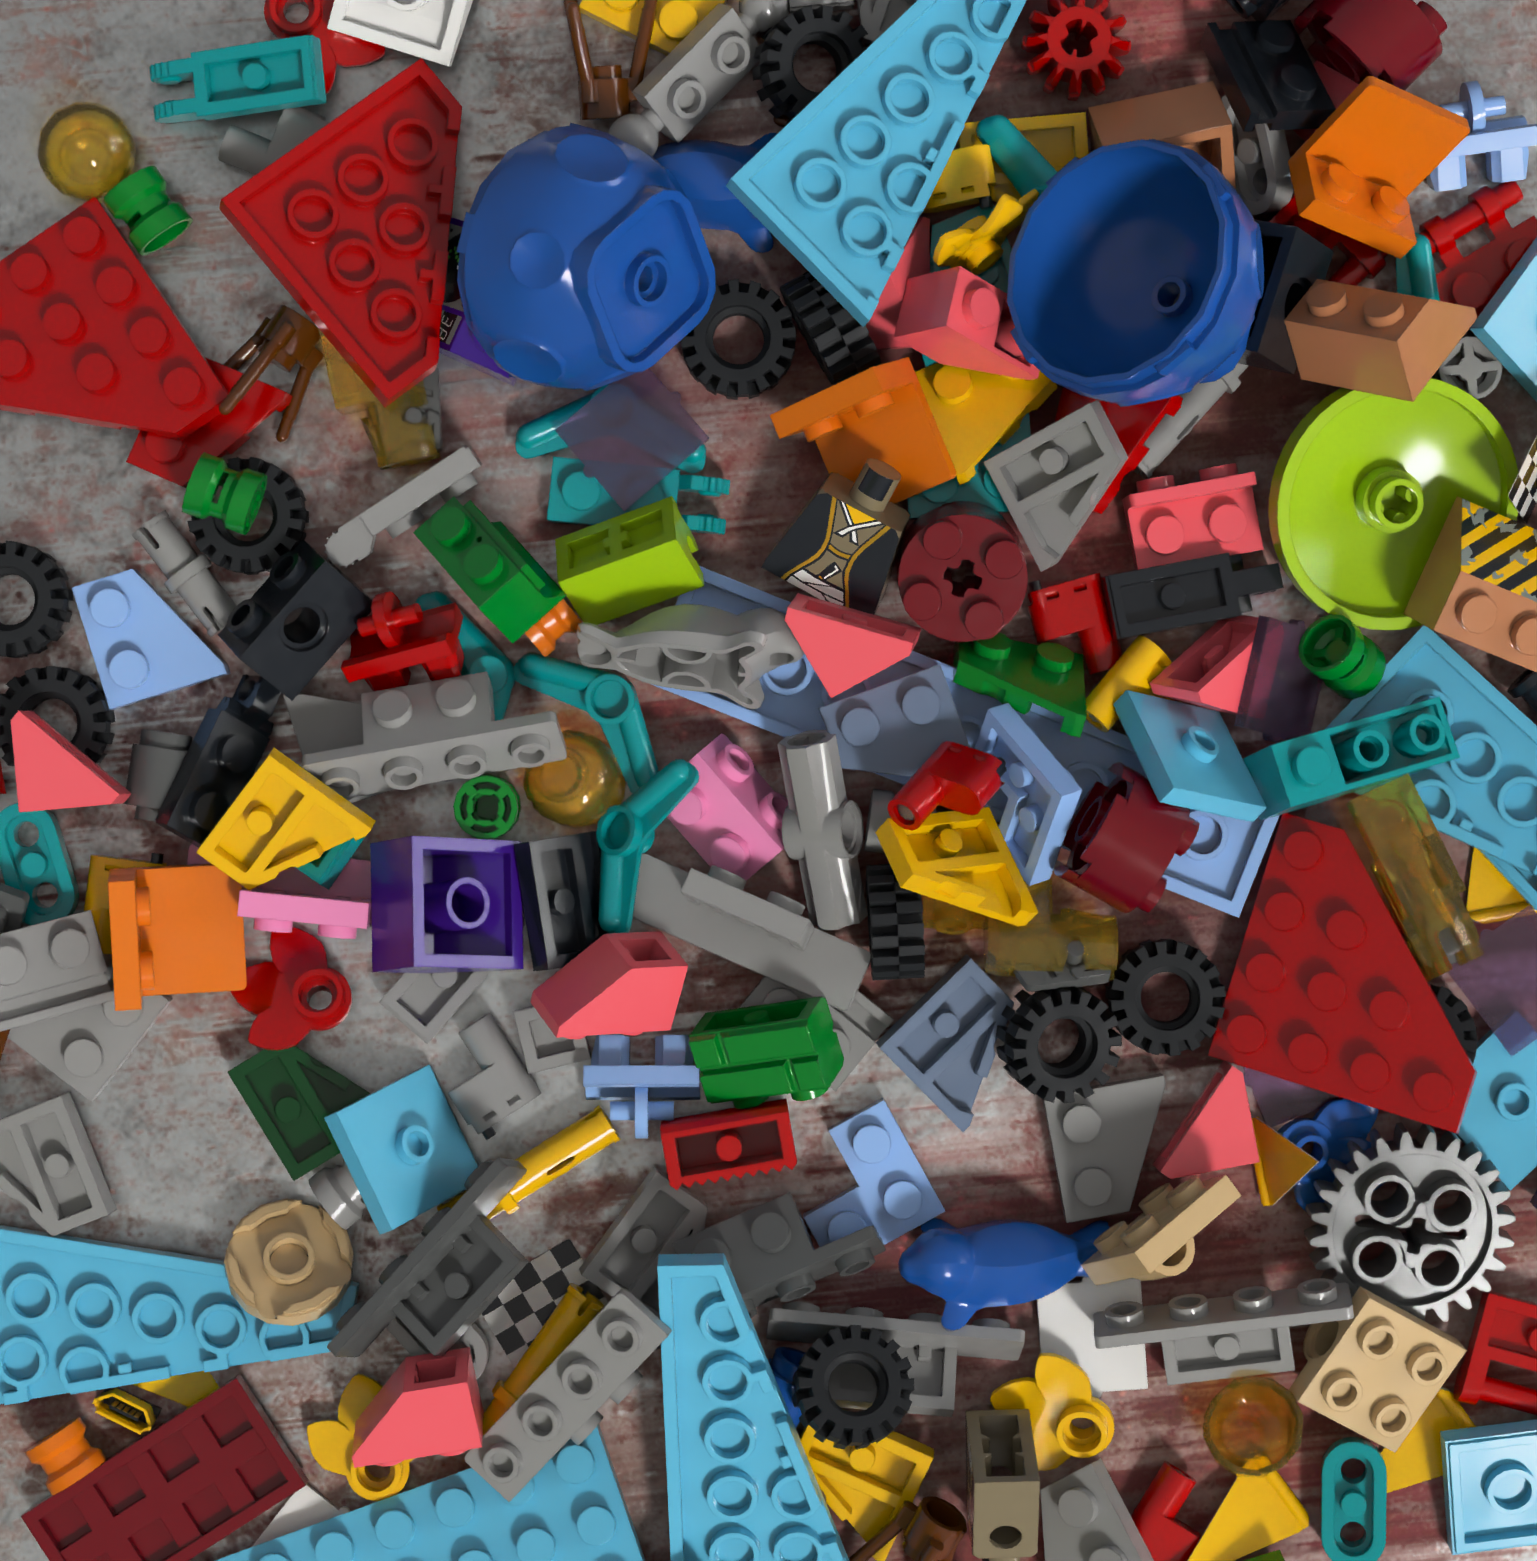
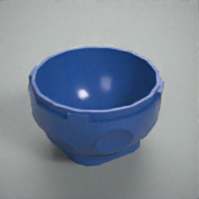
[456,123,716,391]
[1007,139,1264,407]

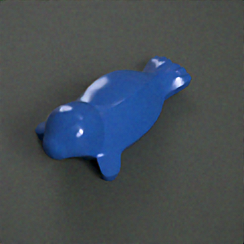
[653,133,778,253]
[898,1218,1110,1331]

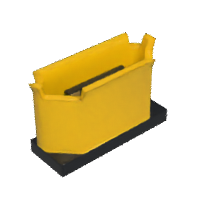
[92,1387,162,1435]

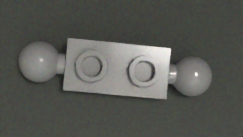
[608,0,790,157]

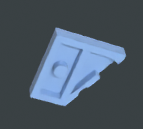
[72,569,231,710]

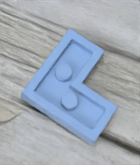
[975,703,1082,886]
[803,1098,945,1247]

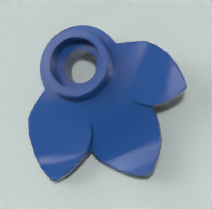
[1277,1098,1385,1212]

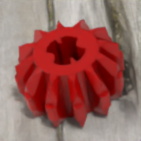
[1021,0,1131,101]

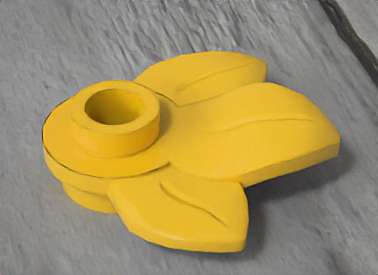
[933,189,1039,275]
[990,1353,1114,1471]
[307,1373,415,1501]

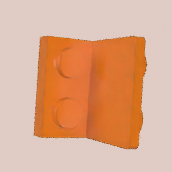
[1288,76,1470,259]
[770,357,956,504]
[108,863,247,1011]

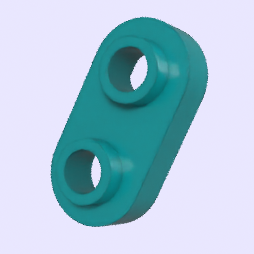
[0,803,79,925]
[1321,1437,1387,1561]

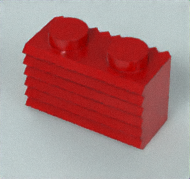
[660,1098,797,1190]

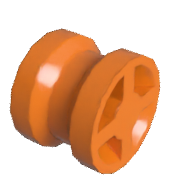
[525,598,582,657]
[24,1416,107,1495]

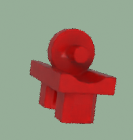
[341,591,465,692]

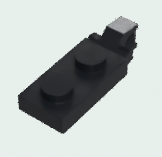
[1100,553,1284,641]
[155,674,281,848]

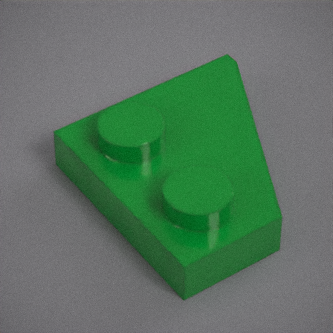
[953,632,1087,738]

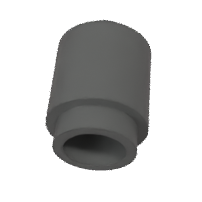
[123,729,193,822]

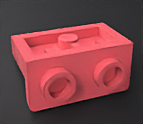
[1122,463,1264,570]

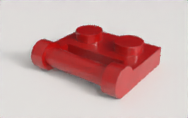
[1454,1291,1537,1415]

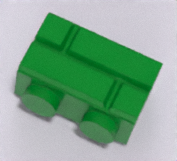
[688,996,844,1109]

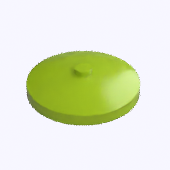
[1268,377,1519,630]

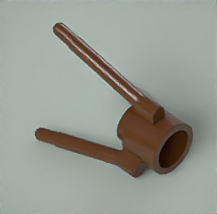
[564,0,658,120]
[219,305,325,443]
[849,1496,967,1561]

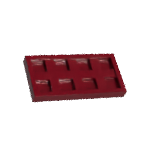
[21,1374,309,1561]

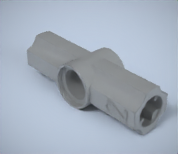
[777,730,868,930]

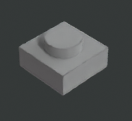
[513,1006,591,1074]

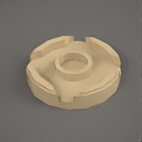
[224,1199,354,1326]

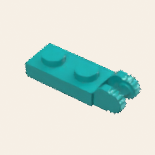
[149,35,327,123]
[547,456,730,535]

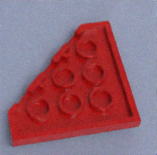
[219,58,462,408]
[0,196,229,440]
[1208,813,1477,1134]

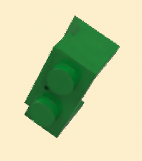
[413,496,567,644]

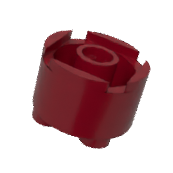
[1294,0,1447,90]
[897,501,1028,642]
[1054,762,1199,913]

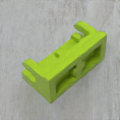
[555,496,704,625]

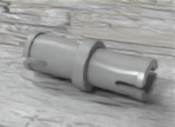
[132,510,236,637]

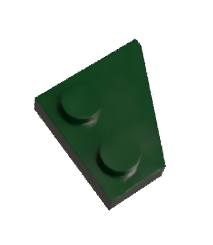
[227,1046,371,1181]

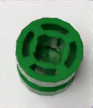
[103,166,193,256]
[182,452,267,535]
[1299,614,1386,699]
[453,775,522,839]

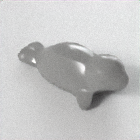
[577,604,804,709]

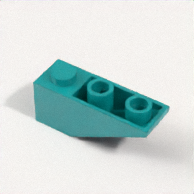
[1243,696,1460,821]

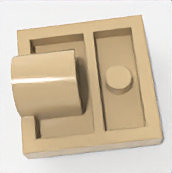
[1081,1175,1241,1286]
[1289,1286,1467,1453]

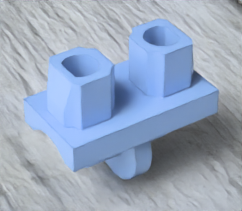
[1426,81,1537,192]
[583,1035,700,1139]

